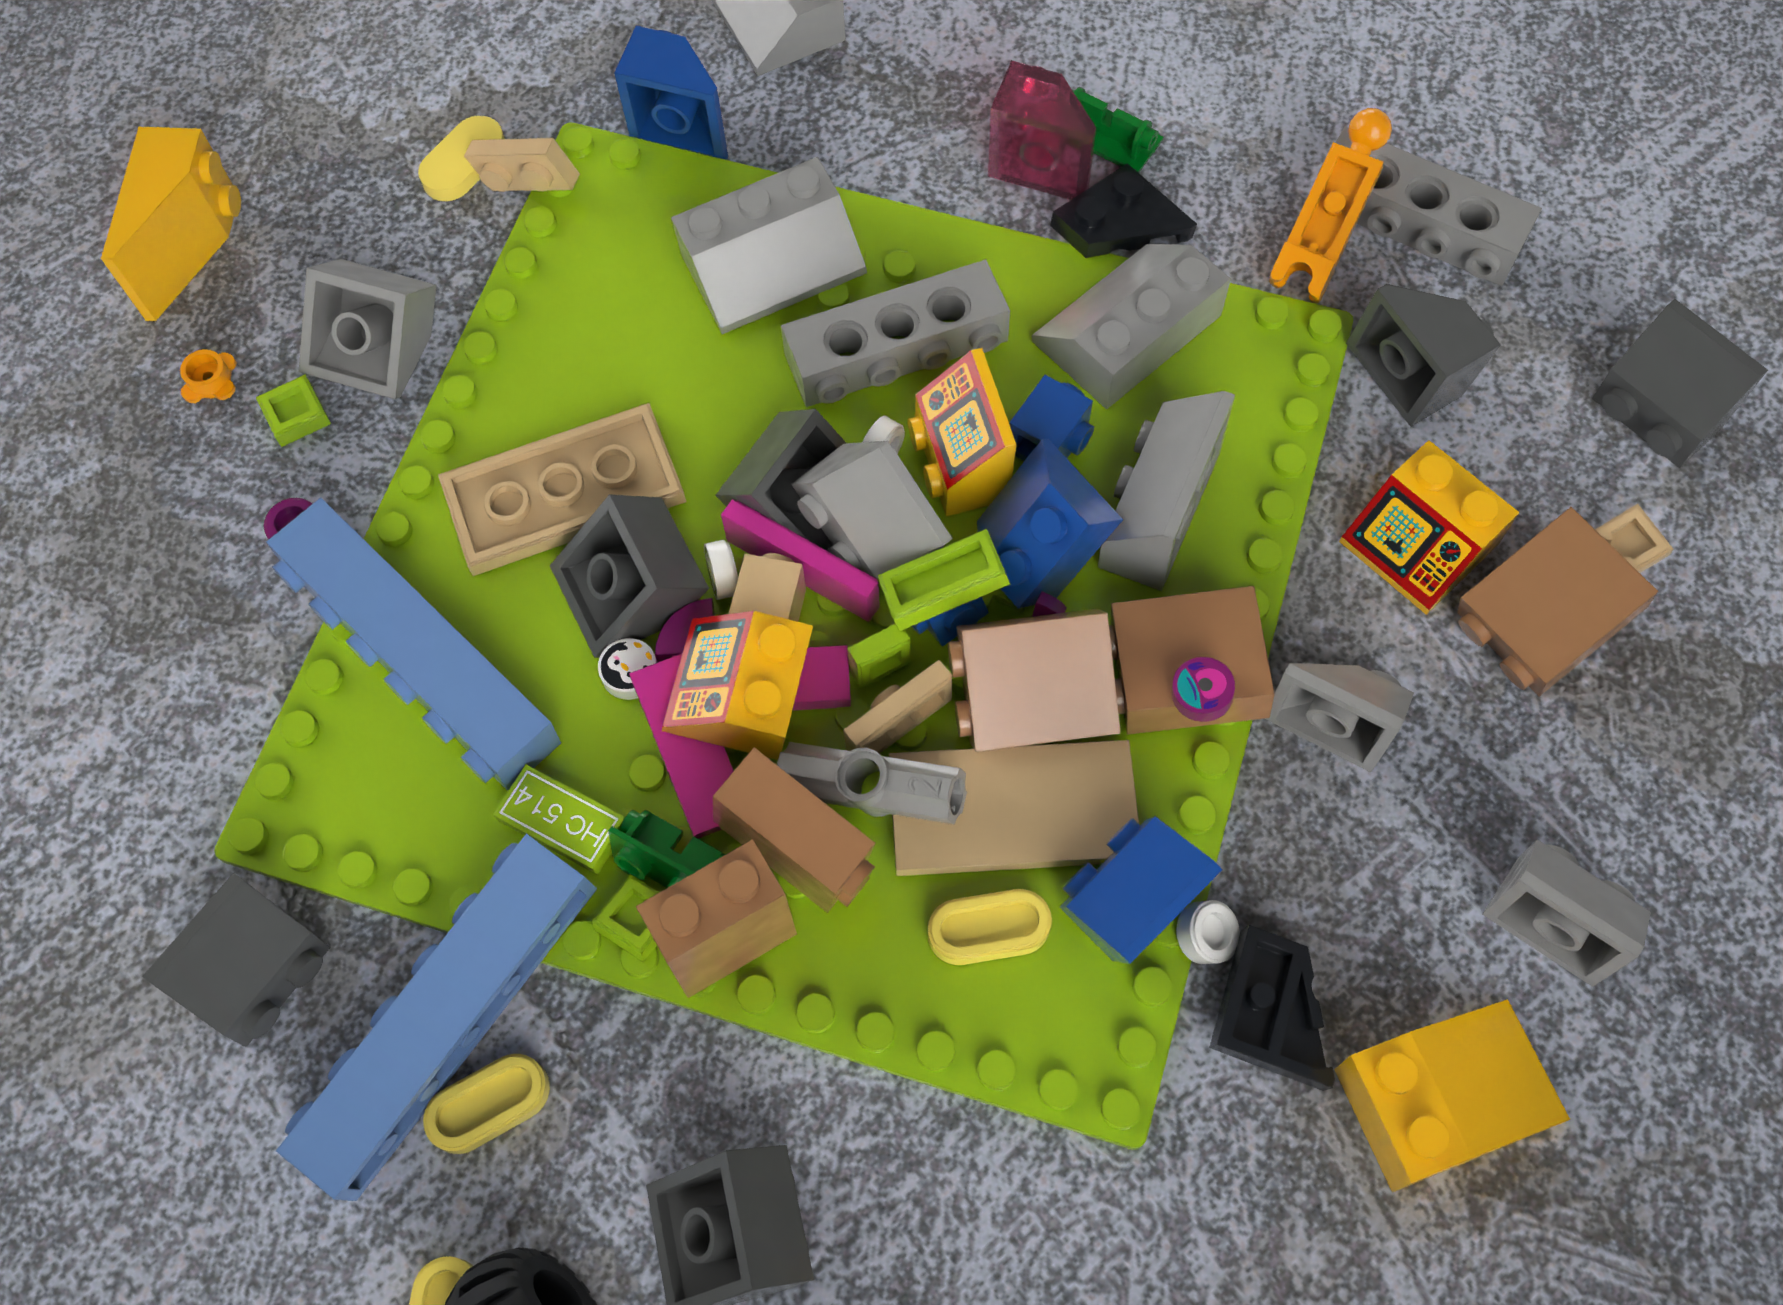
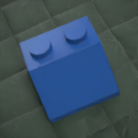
[614,25,728,160]
[977,438,1123,609]
[1060,816,1223,964]

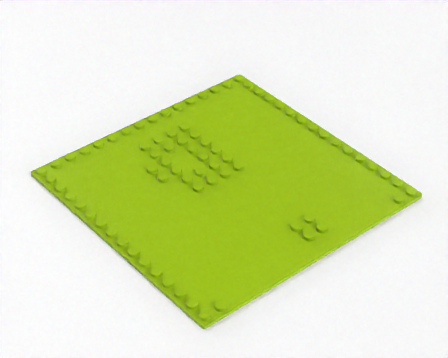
[214,122,1354,1150]

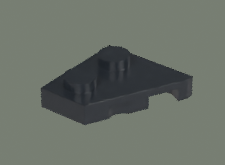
[1050,163,1197,258]
[1209,925,1335,1091]

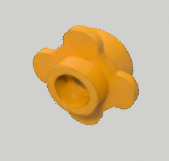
[180,349,237,403]

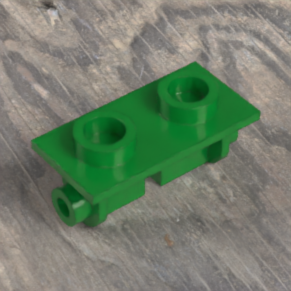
[1050,87,1164,173]
[608,810,726,889]

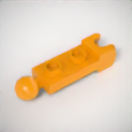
[1269,108,1392,304]

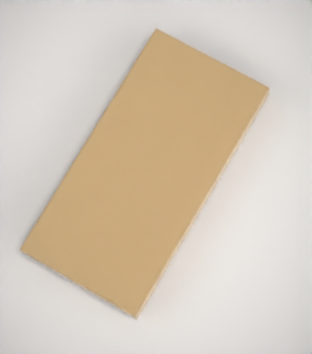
[438,403,686,576]
[889,740,1139,876]

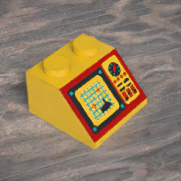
[908,348,1016,517]
[1339,440,1520,615]
[662,611,813,760]

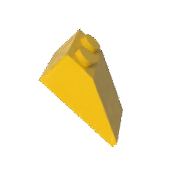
[101,126,241,321]
[1334,999,1570,1193]

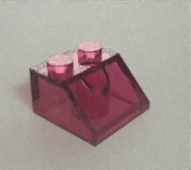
[988,60,1096,200]

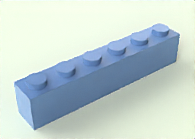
[266,498,561,791]
[276,834,597,1201]

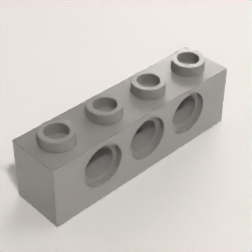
[1317,126,1542,286]
[781,259,1010,407]

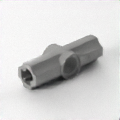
[777,742,967,825]

